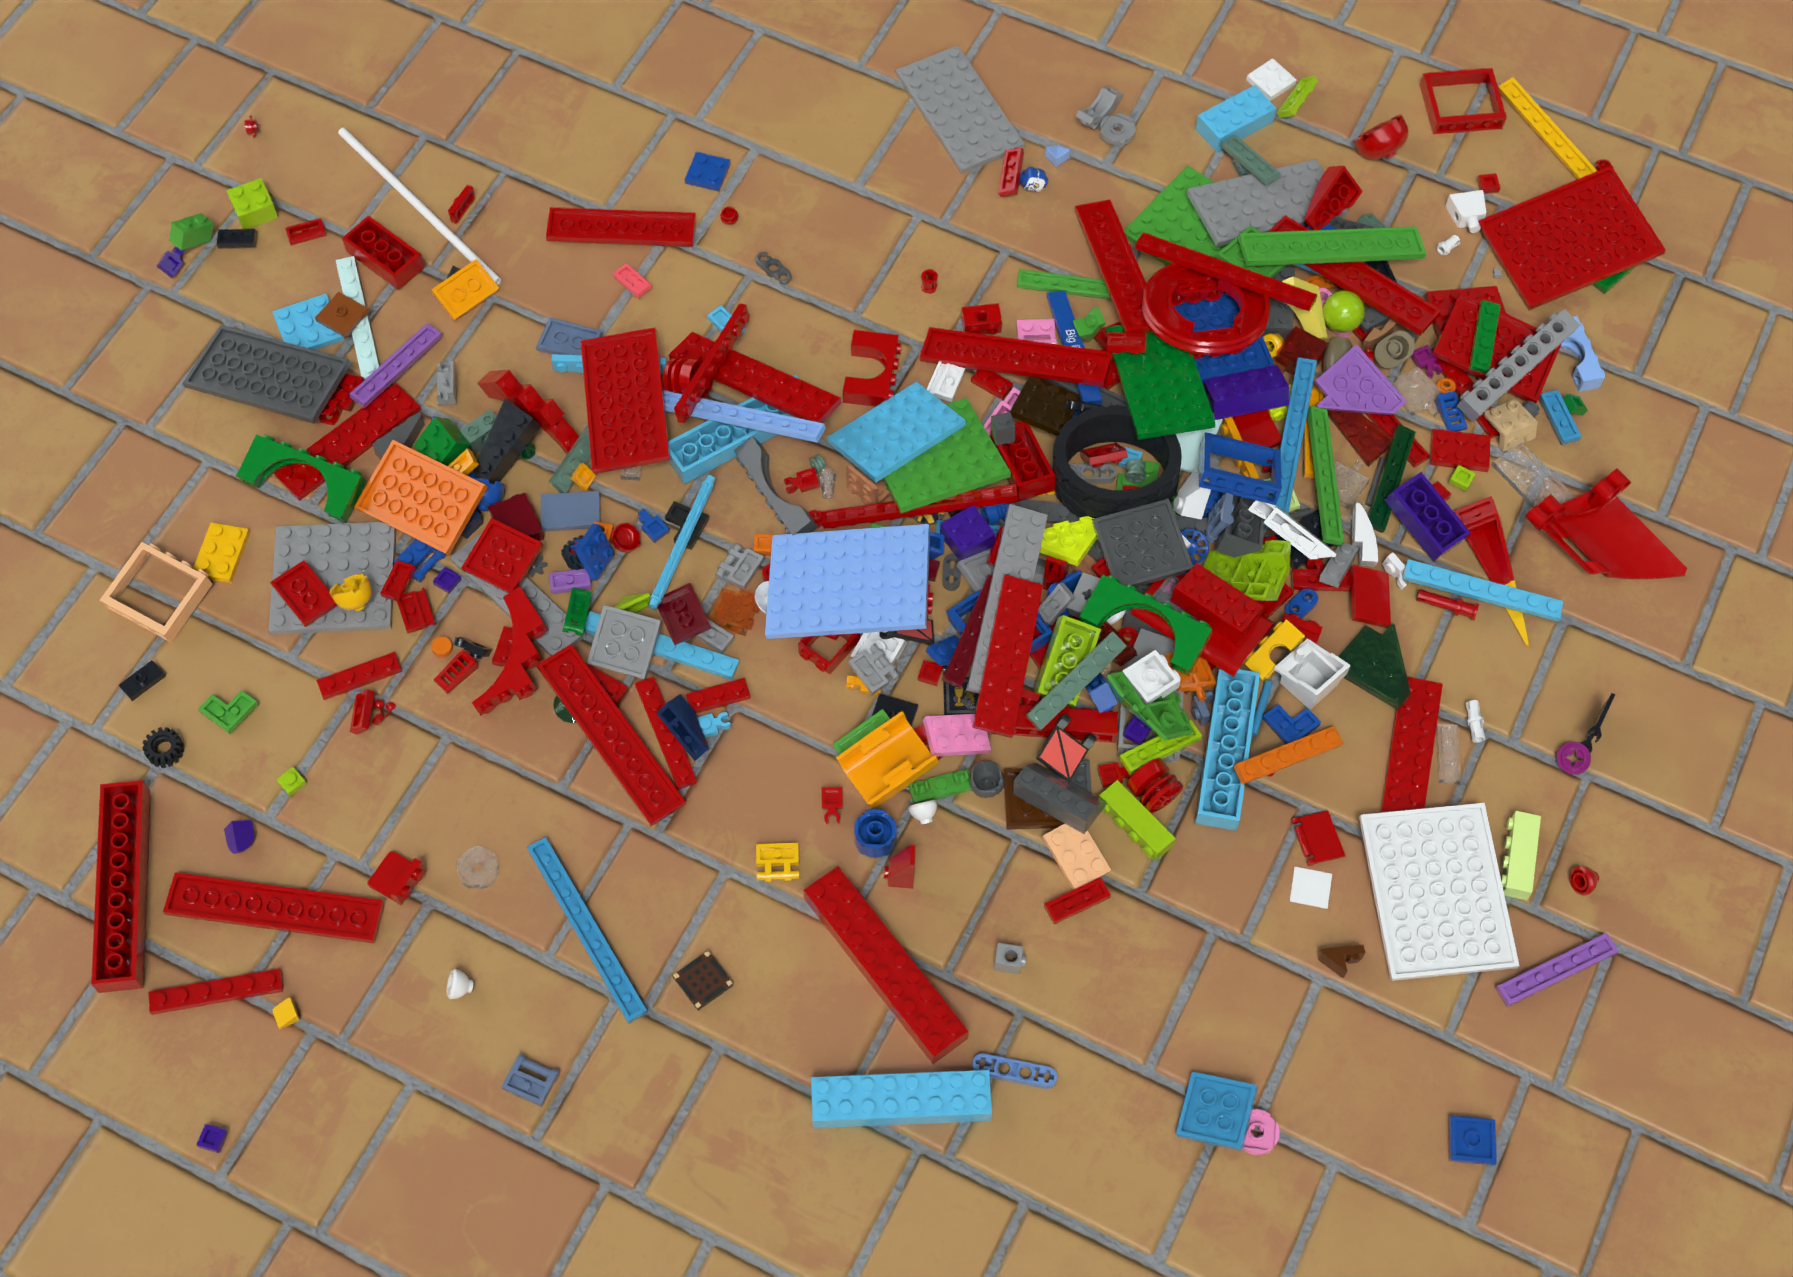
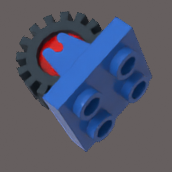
[561,524,615,580]

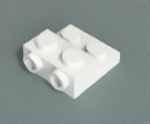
[851,631,908,670]
[1123,650,1181,704]

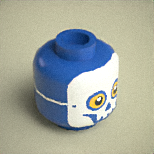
[1020,167,1048,192]

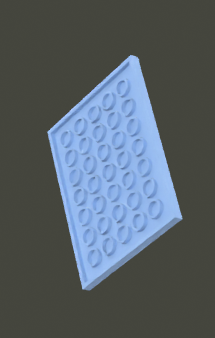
[765,524,930,639]

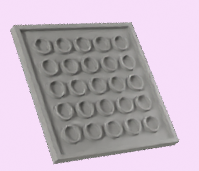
[268,522,396,635]

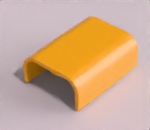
[836,711,939,809]

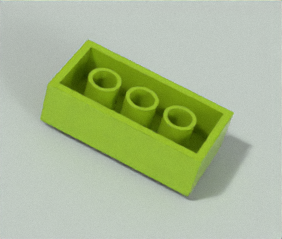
[1033,615,1101,707]

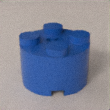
[854,809,897,858]

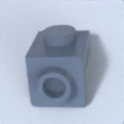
[1191,691,1214,726]

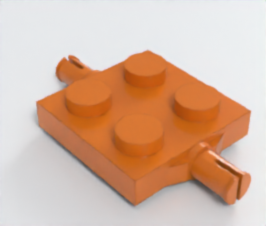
[1165,641,1216,702]

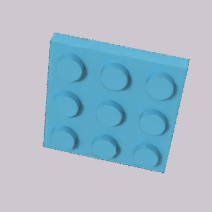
[272,294,344,350]

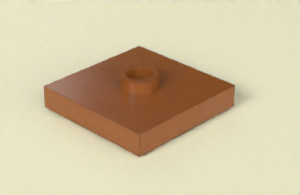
[315,292,369,338]

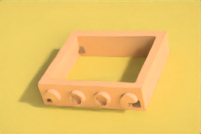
[99,542,212,643]

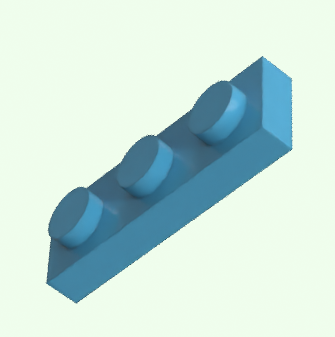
[1539,390,1581,445]

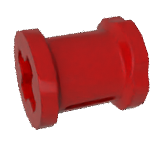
[921,269,938,294]

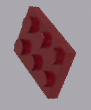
[657,583,711,645]

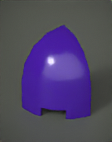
[224,820,254,854]

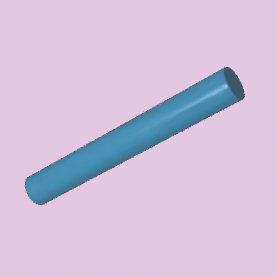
[1252,680,1273,737]

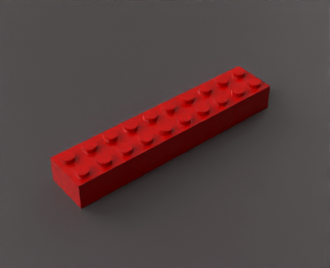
[91,780,150,993]
[803,867,969,1064]

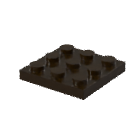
[1010,376,1081,436]

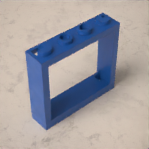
[1199,432,1282,505]
[946,589,1053,656]

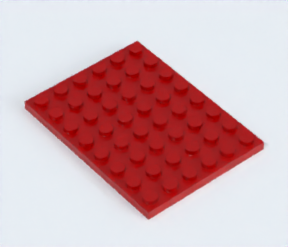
[1478,166,1666,310]

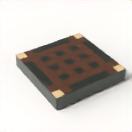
[673,951,733,1010]

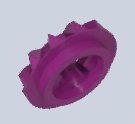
[1557,742,1591,775]

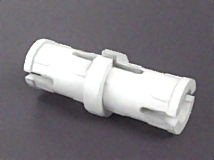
[1466,700,1486,743]

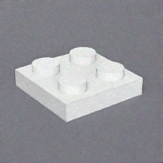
[1246,59,1297,101]

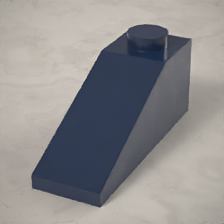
[656,694,709,761]

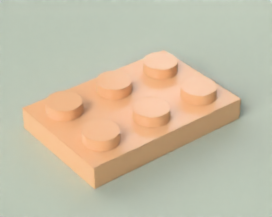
[1042,824,1111,890]

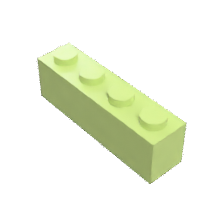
[1501,811,1541,900]

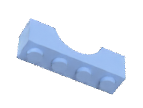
[1553,316,1605,392]

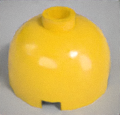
[329,574,372,611]

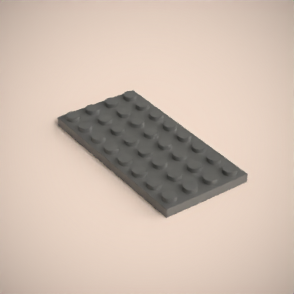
[183,325,351,424]

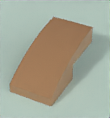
[1362,318,1397,350]

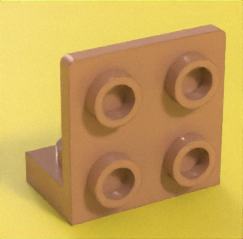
[846,464,891,505]

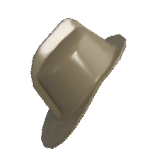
[1374,331,1415,369]

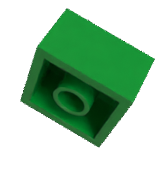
[413,417,471,466]

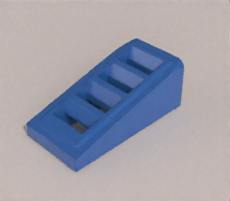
[1435,391,1467,432]

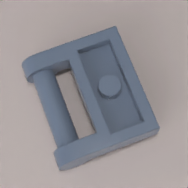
[1205,492,1234,543]
[501,1053,560,1107]

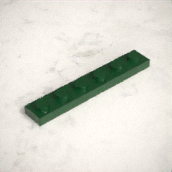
[1367,424,1416,533]

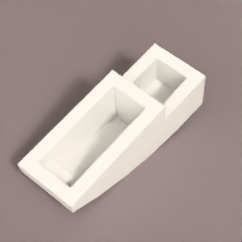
[1351,503,1378,567]

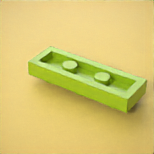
[1277,75,1318,118]

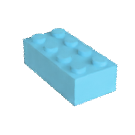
[1195,85,1277,153]

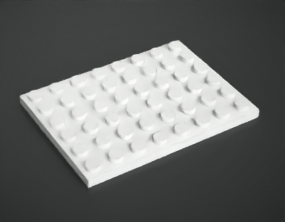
[1359,803,1519,981]

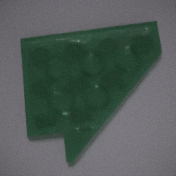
[1338,623,1411,710]

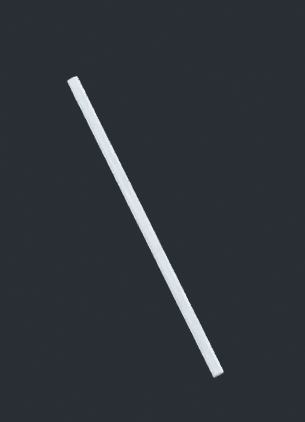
[338,127,501,285]

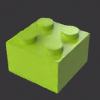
[226,178,278,229]

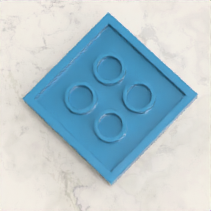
[1176,1072,1258,1151]

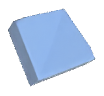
[1045,145,1071,167]

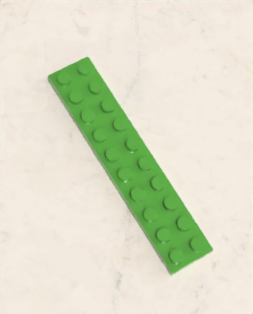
[1238,226,1427,266]

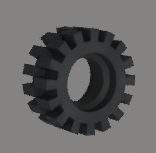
[142,727,184,768]

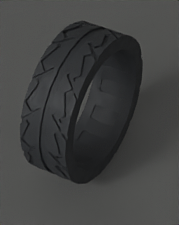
[1052,406,1182,518]

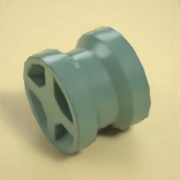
[1126,460,1146,483]

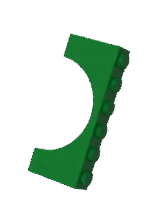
[236,434,366,523]
[1079,575,1212,676]

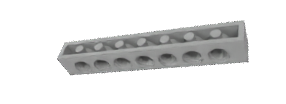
[1457,309,1580,422]

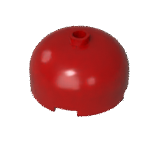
[1353,114,1408,160]

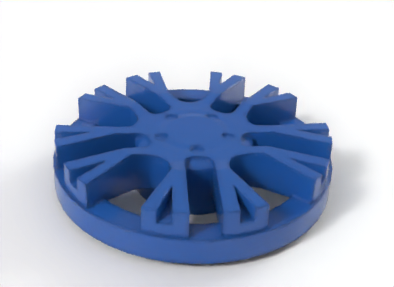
[1181,528,1209,565]

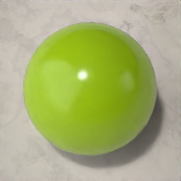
[1323,291,1365,333]

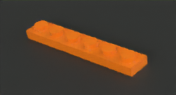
[1233,726,1344,785]

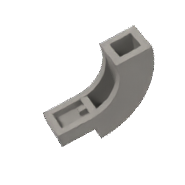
[1076,86,1124,129]

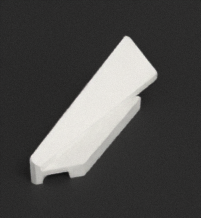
[1248,500,1337,559]

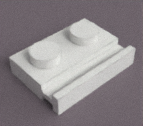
[927,361,965,402]

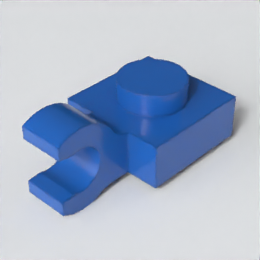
[637,509,669,543]

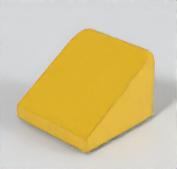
[272,997,300,1029]

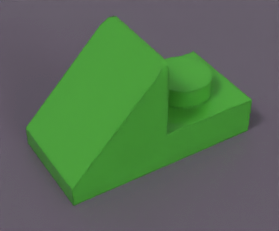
[1073,307,1106,342]

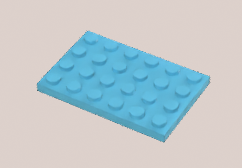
[827,381,966,483]

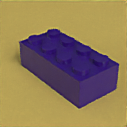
[1203,365,1289,420]
[1384,472,1471,562]

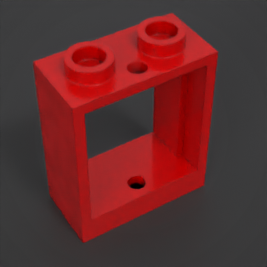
[798,633,860,674]

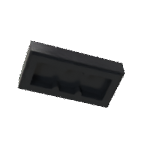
[216,229,257,248]
[118,660,166,701]

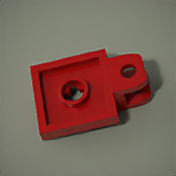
[319,373,364,425]

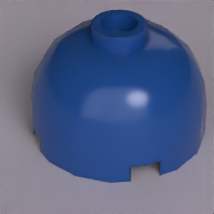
[474,478,505,511]

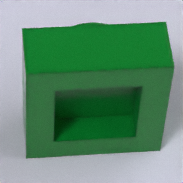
[1563,394,1588,416]

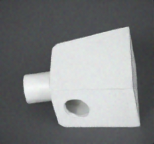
[1445,190,1486,233]

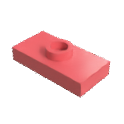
[613,263,652,299]

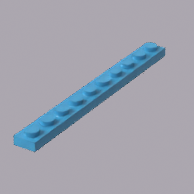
[1265,358,1317,529]
[527,837,647,1024]

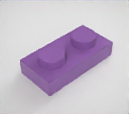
[549,569,591,594]

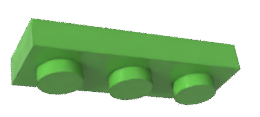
[833,709,890,755]

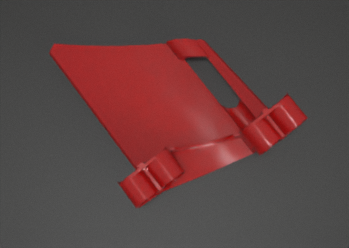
[1525,468,1687,579]

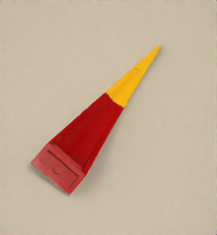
[1454,496,1530,647]

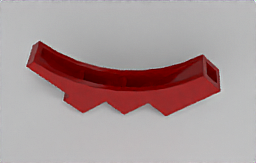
[477,370,579,454]
[472,587,548,716]

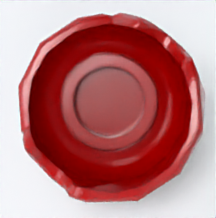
[611,523,641,553]

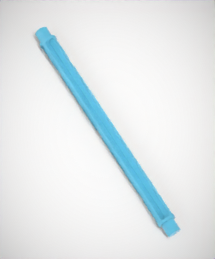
[648,475,715,610]

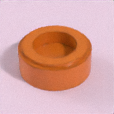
[431,637,453,658]

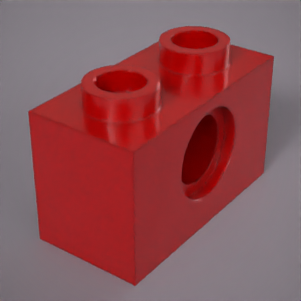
[961,303,1002,334]

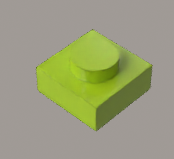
[1449,465,1476,491]
[276,767,307,796]

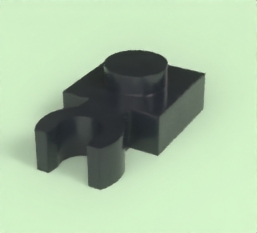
[453,637,492,659]

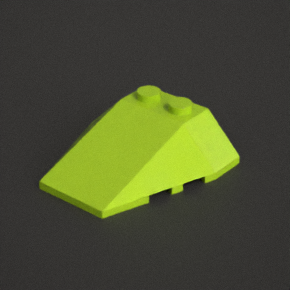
[1203,540,1291,601]

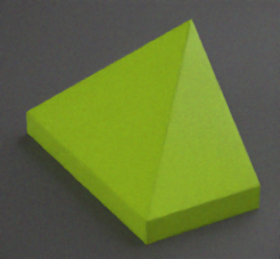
[615,593,651,613]

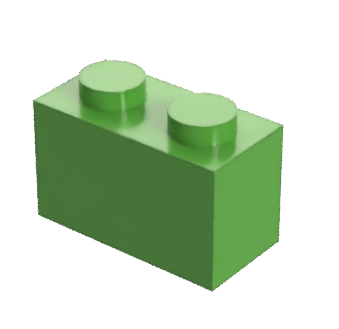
[169,213,213,250]

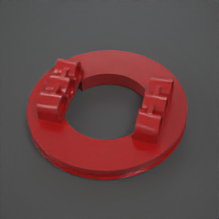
[1142,263,1271,359]

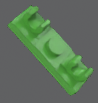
[908,769,971,804]

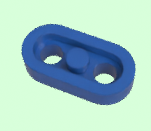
[1284,589,1318,619]

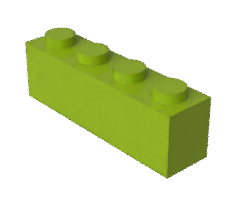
[1099,780,1176,862]

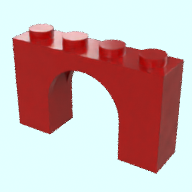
[842,330,902,407]

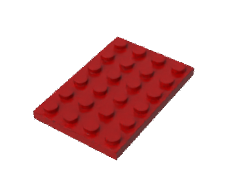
[1432,292,1562,403]

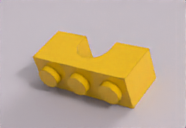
[1245,619,1306,683]

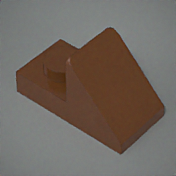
[1318,945,1365,978]

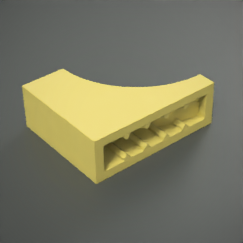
[1281,277,1327,345]

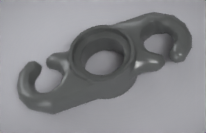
[755,252,792,284]

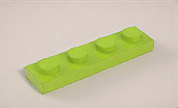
[1119,720,1202,775]

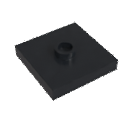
[871,694,918,727]

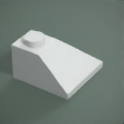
[1173,470,1211,520]

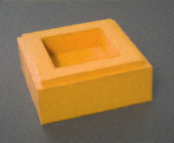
[570,463,597,491]

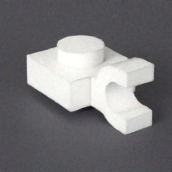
[1382,552,1411,590]

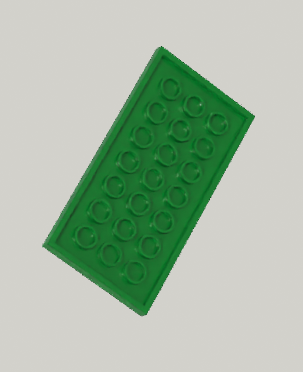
[1106,325,1215,440]

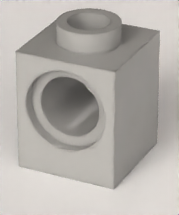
[994,943,1027,974]

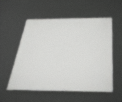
[1290,867,1332,909]

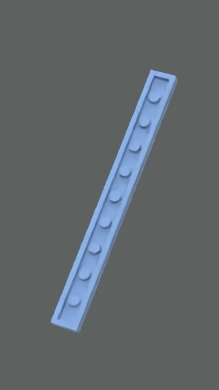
[663,390,825,442]

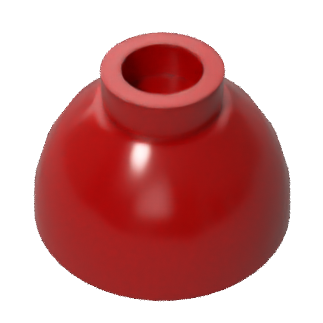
[1570,866,1599,896]

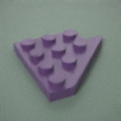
[1313,344,1407,415]

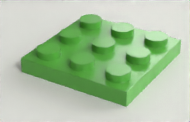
[1216,225,1287,278]

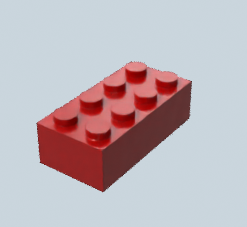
[342,215,425,290]
[990,422,1056,501]
[1170,563,1264,646]

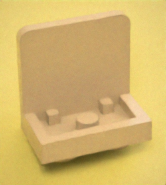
[1484,400,1538,452]

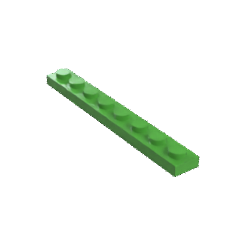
[1307,406,1344,546]

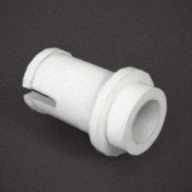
[1437,235,1461,255]

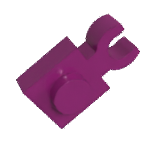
[1410,345,1442,379]

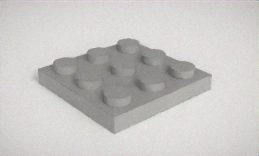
[587,605,662,679]

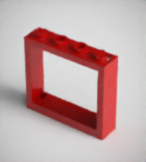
[1420,68,1507,135]

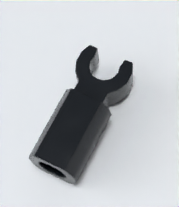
[1066,401,1101,413]

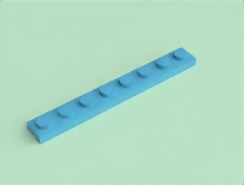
[1403,559,1563,622]
[584,611,740,680]

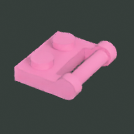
[1016,319,1057,344]

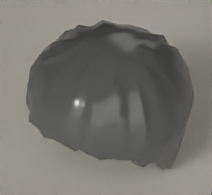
[969,761,1005,798]

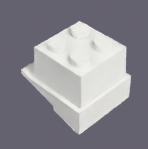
[1273,639,1350,710]

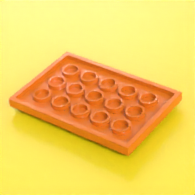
[354,440,488,556]

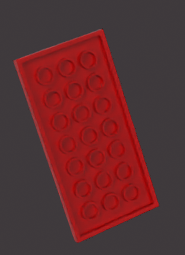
[581,327,671,474]

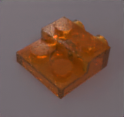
[708,588,760,636]

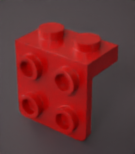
[367,851,426,905]

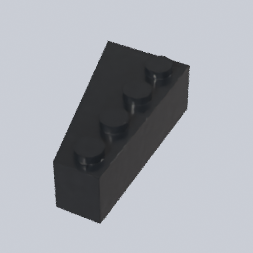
[472,399,541,485]

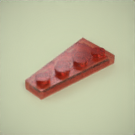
[1327,410,1392,467]

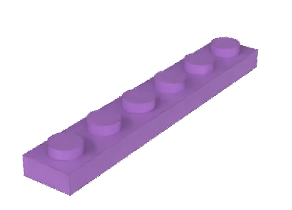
[350,323,442,408]
[1496,933,1619,1007]

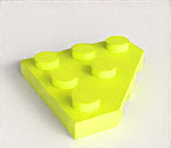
[1040,516,1098,566]

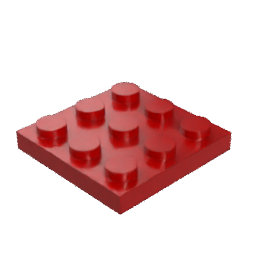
[461,518,543,593]

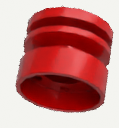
[663,359,713,399]
[1127,758,1183,813]

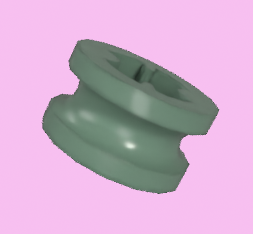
[809,454,826,474]

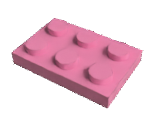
[923,714,991,757]

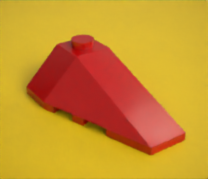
[1304,165,1363,231]

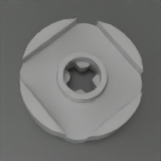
[1100,113,1136,148]

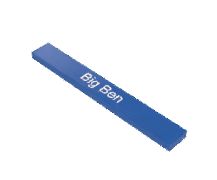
[1047,290,1103,405]

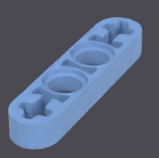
[972,1053,1057,1089]

